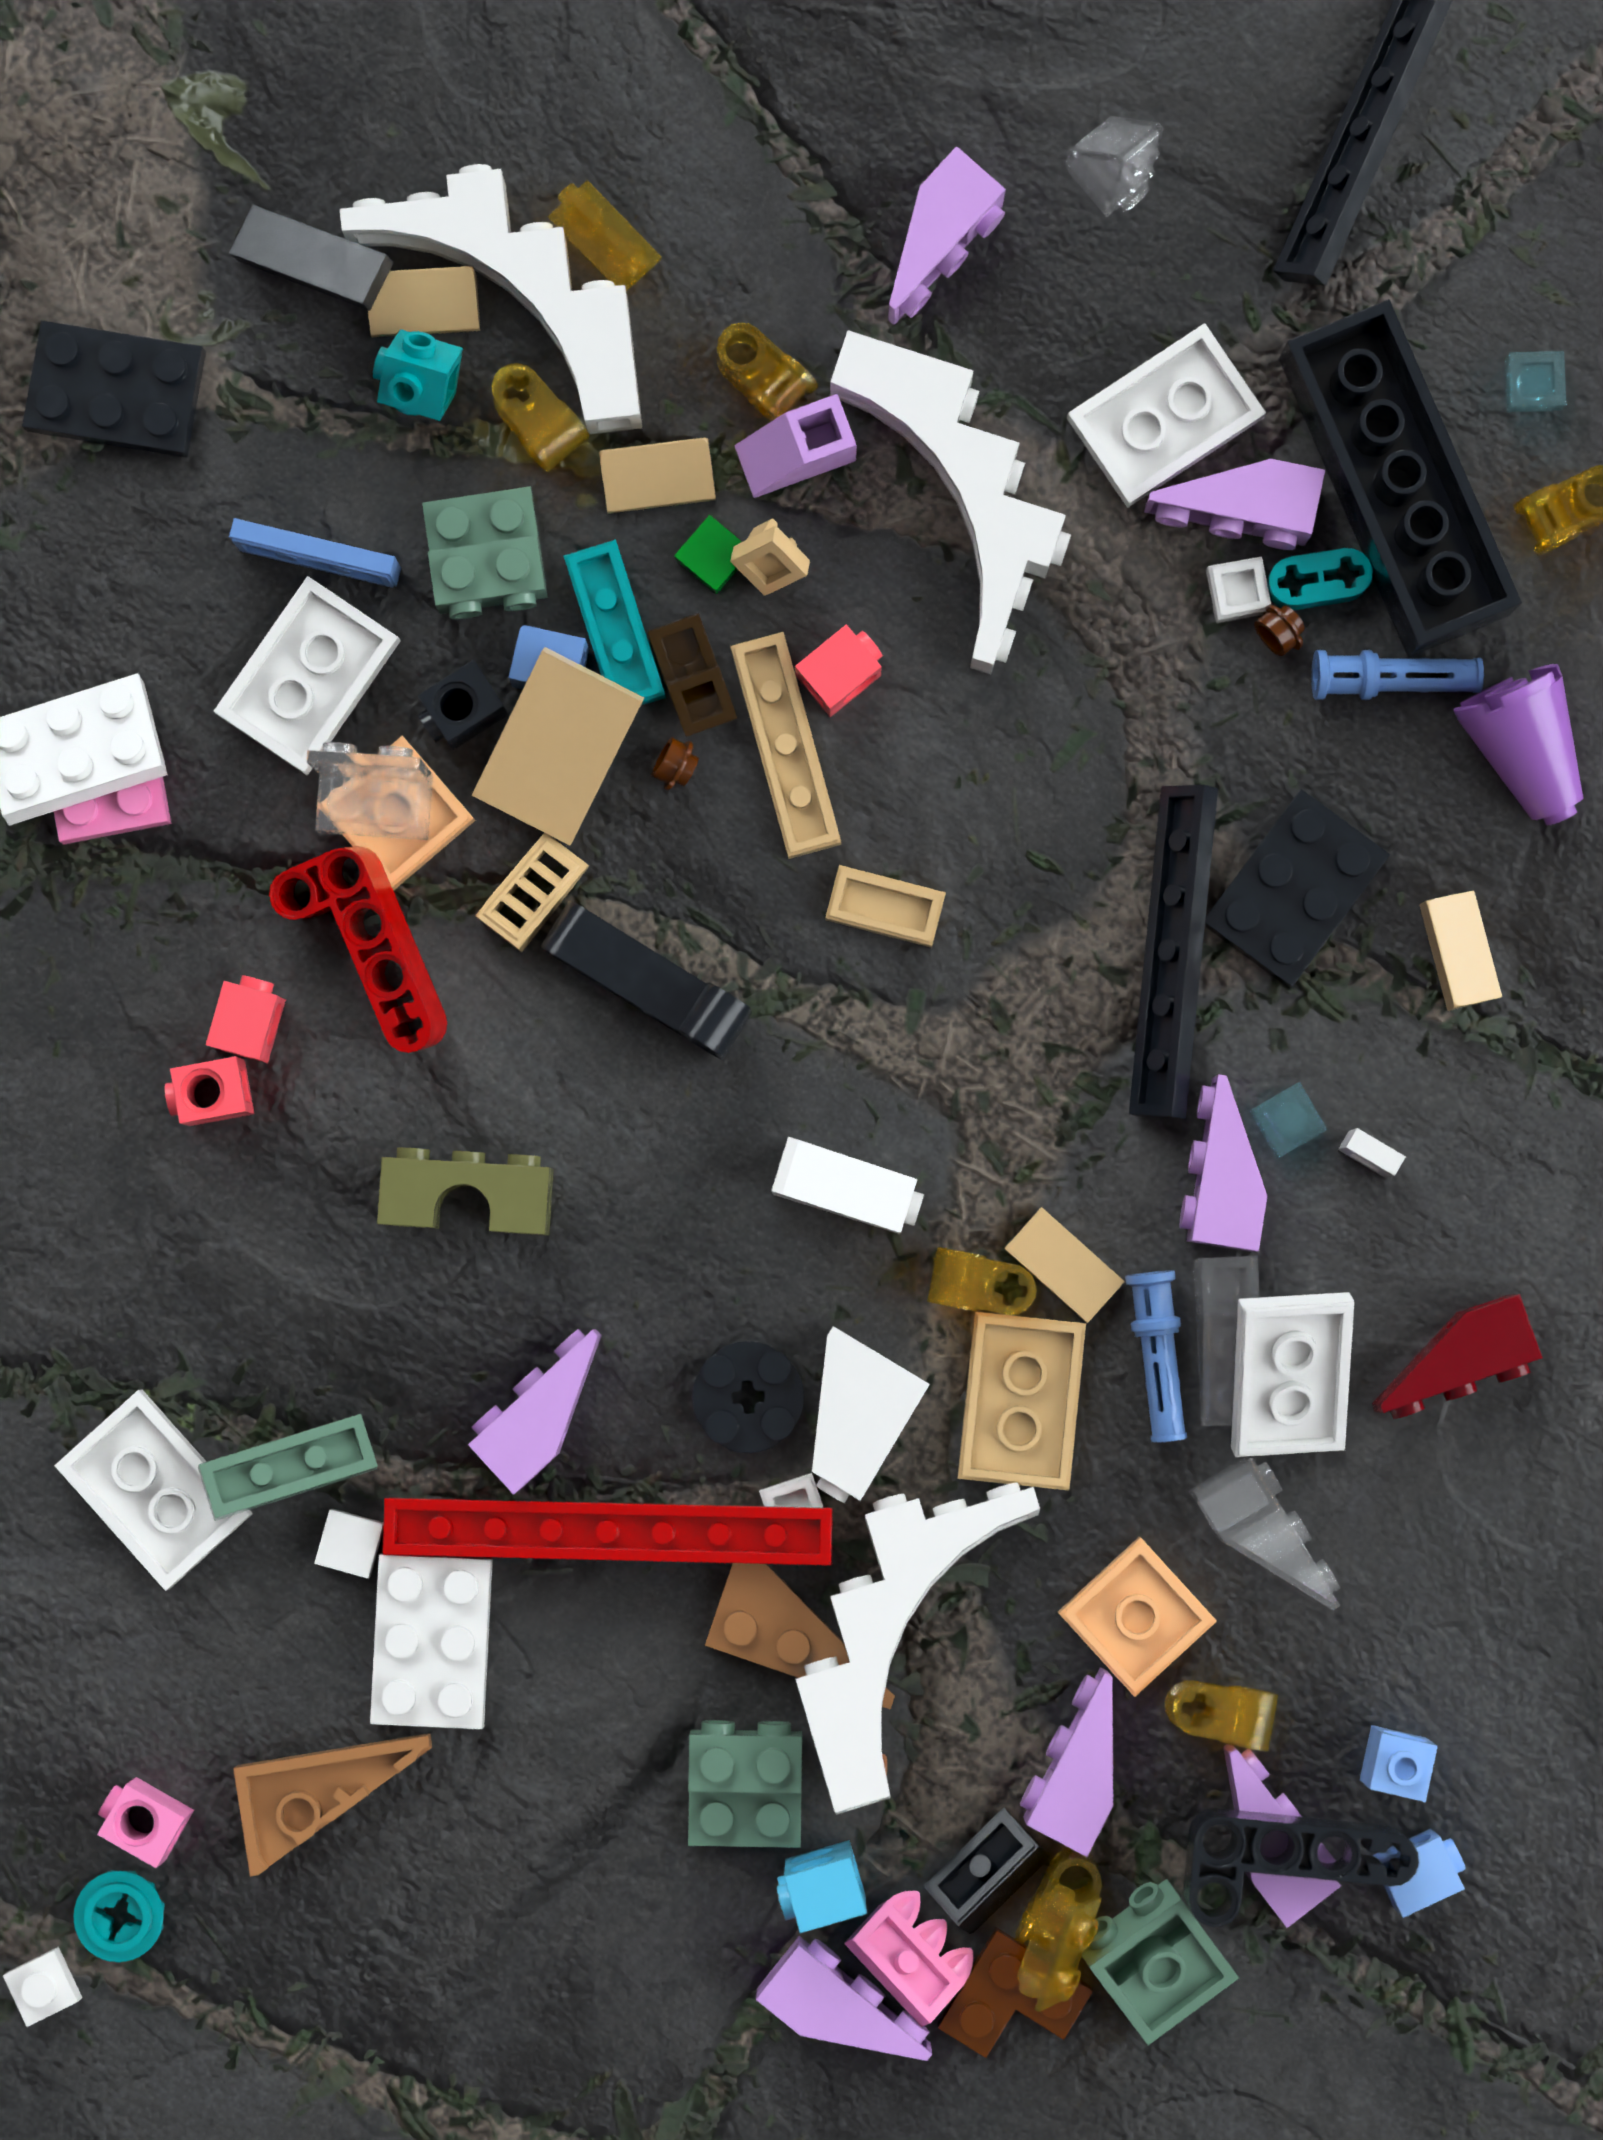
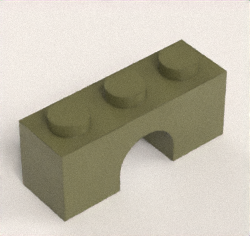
[377,1147,554,1236]

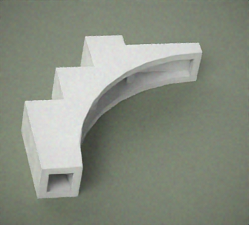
[339,164,642,434]
[830,330,1071,674]
[796,1483,1040,1815]

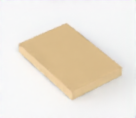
[472,647,644,845]
[957,1312,1086,1490]

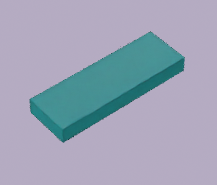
[564,539,666,706]

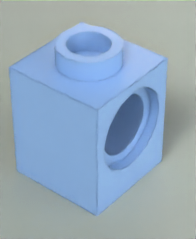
[1360,1725,1438,1802]
[1372,1828,1466,1918]

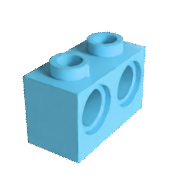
[777,1840,867,1933]

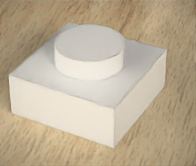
[3,1947,82,2027]

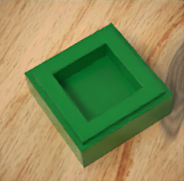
[674,515,742,595]

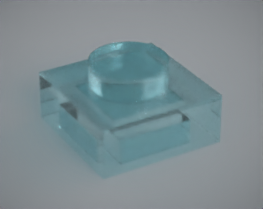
[1505,351,1566,412]
[1249,1082,1328,1158]

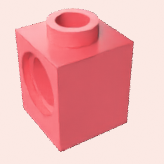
[795,624,883,717]
[206,975,286,1063]
[165,1056,254,1126]

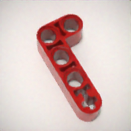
[269,846,448,1053]

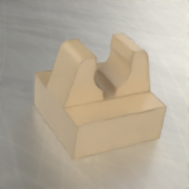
[730,519,810,596]

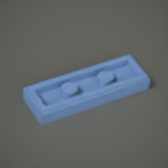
[229,518,401,588]

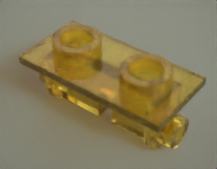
[548,180,662,292]
[1017,1885,1102,2012]

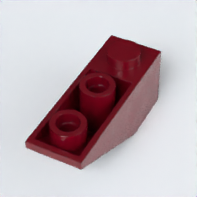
[1372,1294,1543,1419]

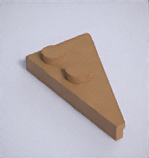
[705,1563,895,1709]
[233,1733,432,1877]

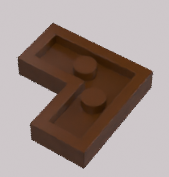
[937,1927,1093,2058]

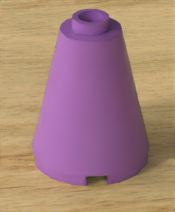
[1454,664,1583,825]

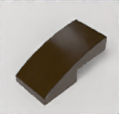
[647,613,737,737]

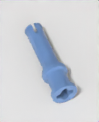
[1311,650,1484,700]
[1125,1270,1187,1442]

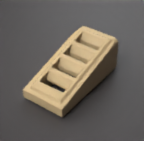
[475,833,589,953]

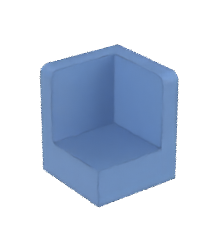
[508,625,589,690]

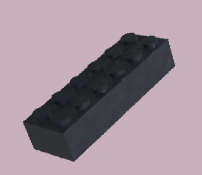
[1279,299,1522,658]

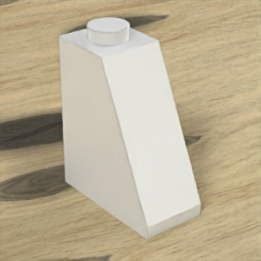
[771,1137,924,1234]
[812,1326,930,1503]

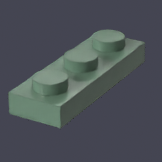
[198,1414,378,1521]

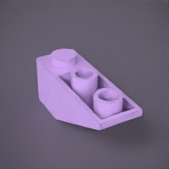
[888,146,1006,325]
[1144,459,1325,550]
[1179,1074,1267,1252]
[468,1329,601,1495]
[1020,1667,1113,1857]
[1223,1742,1341,1928]
[756,1936,932,2061]

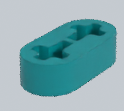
[1267,548,1373,610]

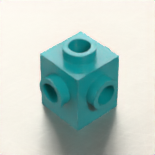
[373,329,463,421]

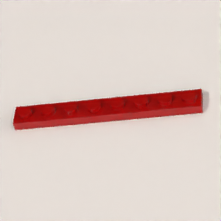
[383,1498,833,1565]

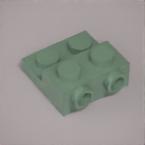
[422,486,548,619]
[688,1720,802,1848]
[1076,1879,1239,2045]

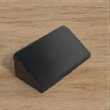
[924,1807,1050,1934]

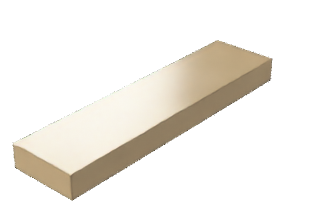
[730,632,841,859]

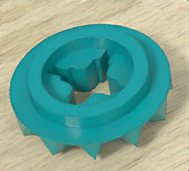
[74,1870,165,1962]

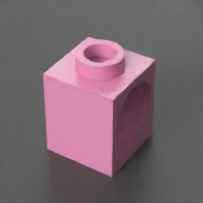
[97,1777,194,1868]

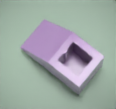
[734,394,857,498]

